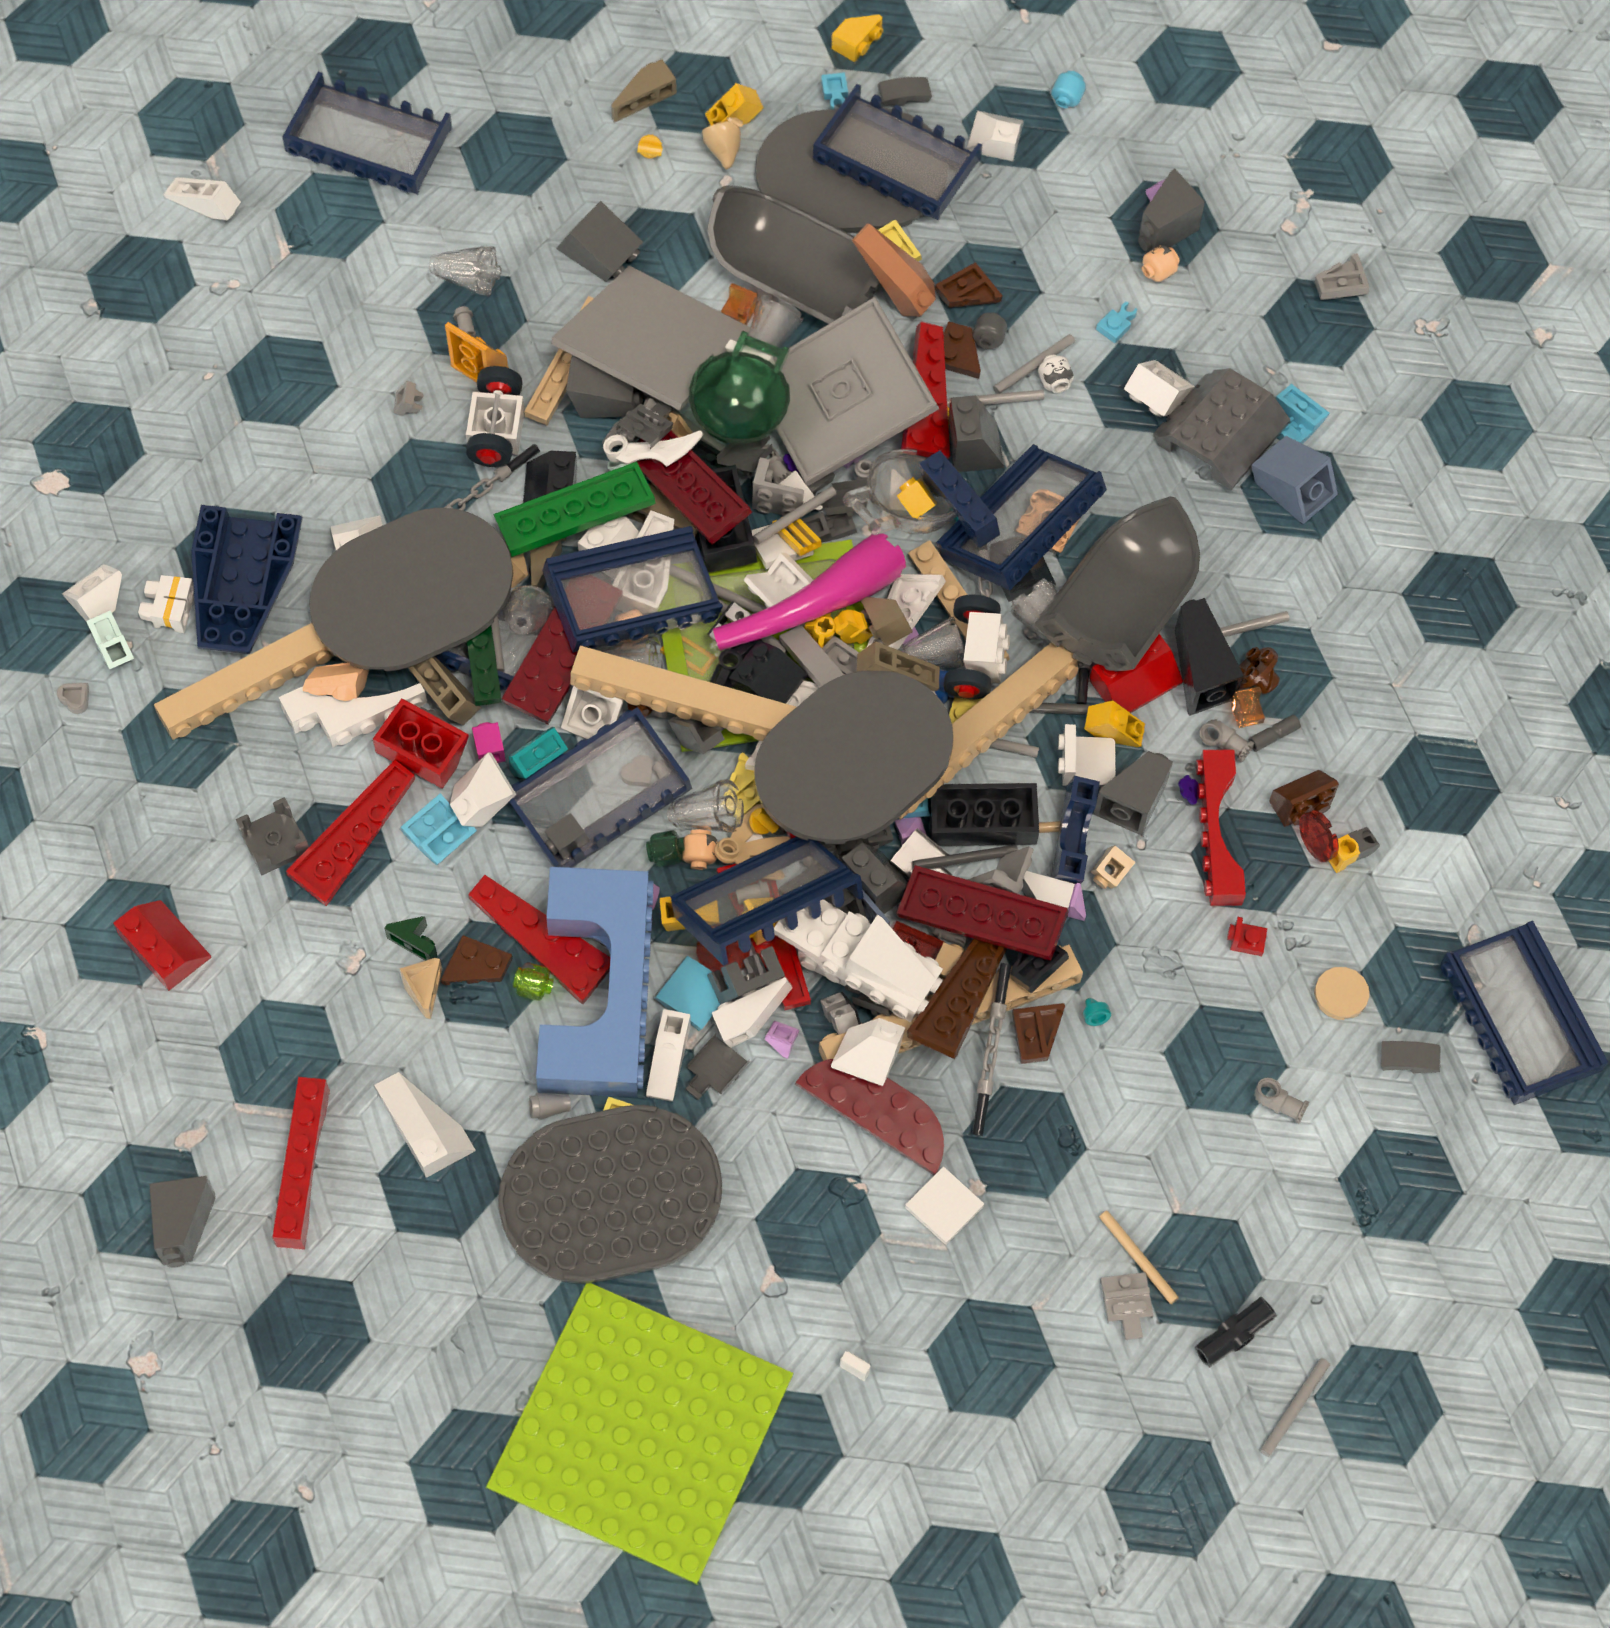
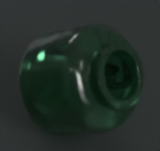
[646,830,685,867]

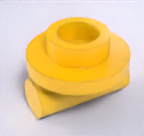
[637,135,662,158]
[749,808,779,835]

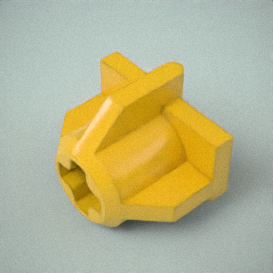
[834,609,873,644]
[804,613,836,648]

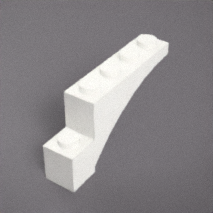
[279,683,427,747]

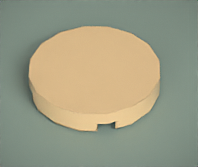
[1314,967,1369,1020]

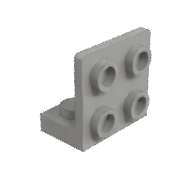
[752,457,804,519]
[967,846,1034,894]

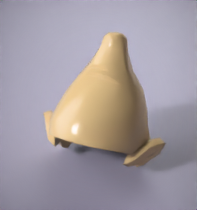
[702,117,743,169]

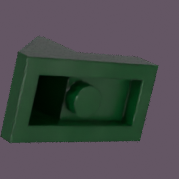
[384,916,438,961]

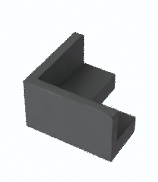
[668,715,725,754]

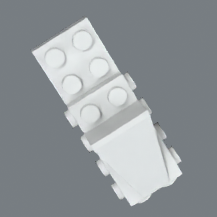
[774,899,943,1022]

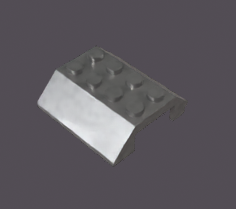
[1153,368,1291,490]

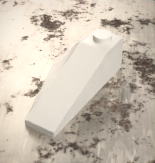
[374,1072,475,1178]

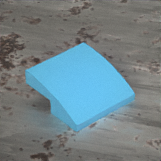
[1276,384,1330,444]
[400,793,477,865]
[654,956,729,1031]

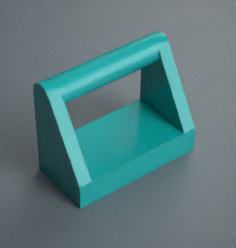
[509,727,568,779]

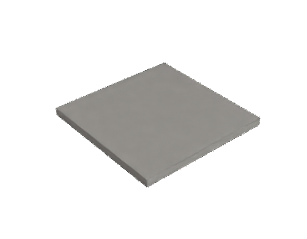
[551,266,755,410]
[761,297,939,486]

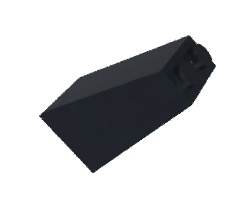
[1174,598,1244,716]

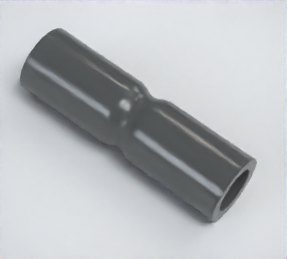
[1248,714,1301,752]

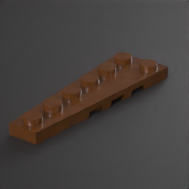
[907,939,1007,1059]

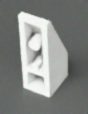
[163,177,241,220]

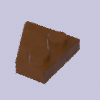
[935,262,1003,307]
[943,321,981,379]
[441,935,513,985]
[1012,1003,1065,1064]

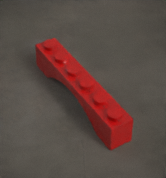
[1196,750,1246,906]
[272,1077,330,1250]

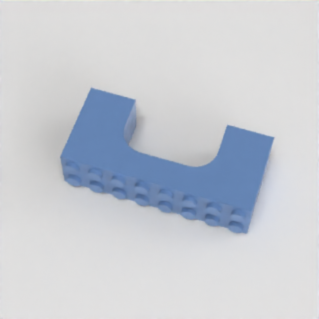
[536,867,654,1097]

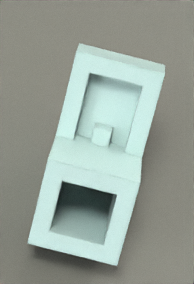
[86,610,134,669]

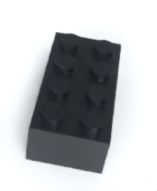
[698,465,757,573]
[929,783,1039,846]

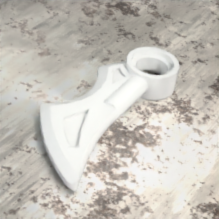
[603,431,703,467]

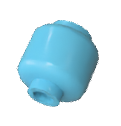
[1051,71,1086,108]

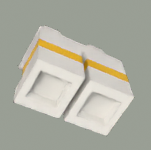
[138,575,194,634]

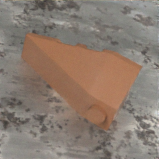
[852,224,936,316]

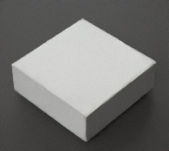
[840,1351,870,1382]

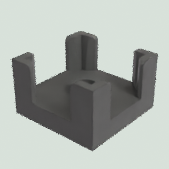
[236,797,309,876]
[707,946,785,1005]

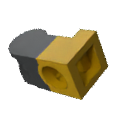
[1324,827,1380,873]

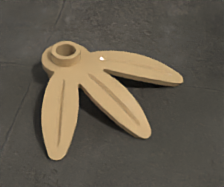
[714,804,791,881]

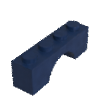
[919,450,1000,548]
[1051,775,1100,886]

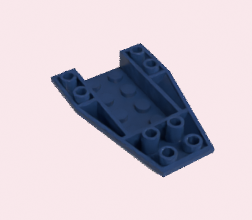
[191,505,303,654]

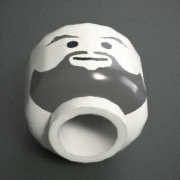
[1038,355,1074,393]

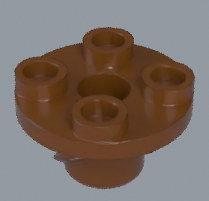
[1239,647,1280,694]

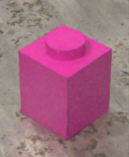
[472,722,506,763]

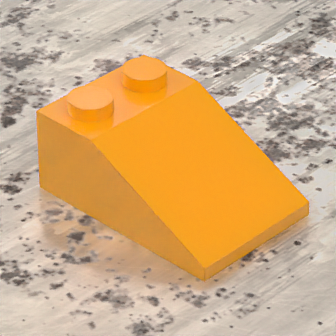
[445,322,508,383]

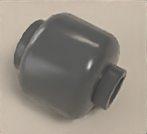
[973,312,1007,349]

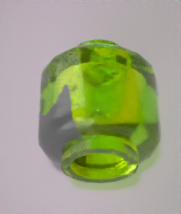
[512,962,554,1001]

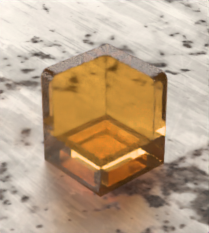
[721,283,758,325]
[1231,687,1265,728]

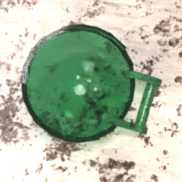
[689,331,790,445]

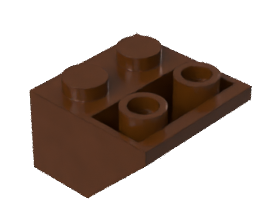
[1269,770,1339,827]

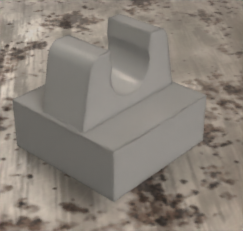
[394,381,424,416]

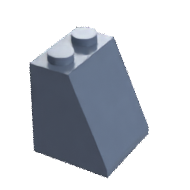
[1251,436,1338,524]

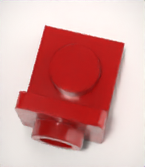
[1227,916,1268,956]

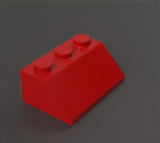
[1089,634,1183,713]
[373,698,469,789]
[113,900,212,991]

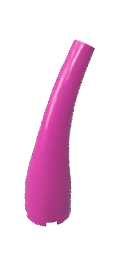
[713,532,906,651]

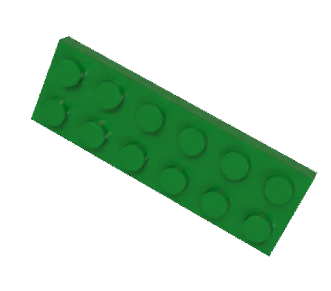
[493,461,656,557]

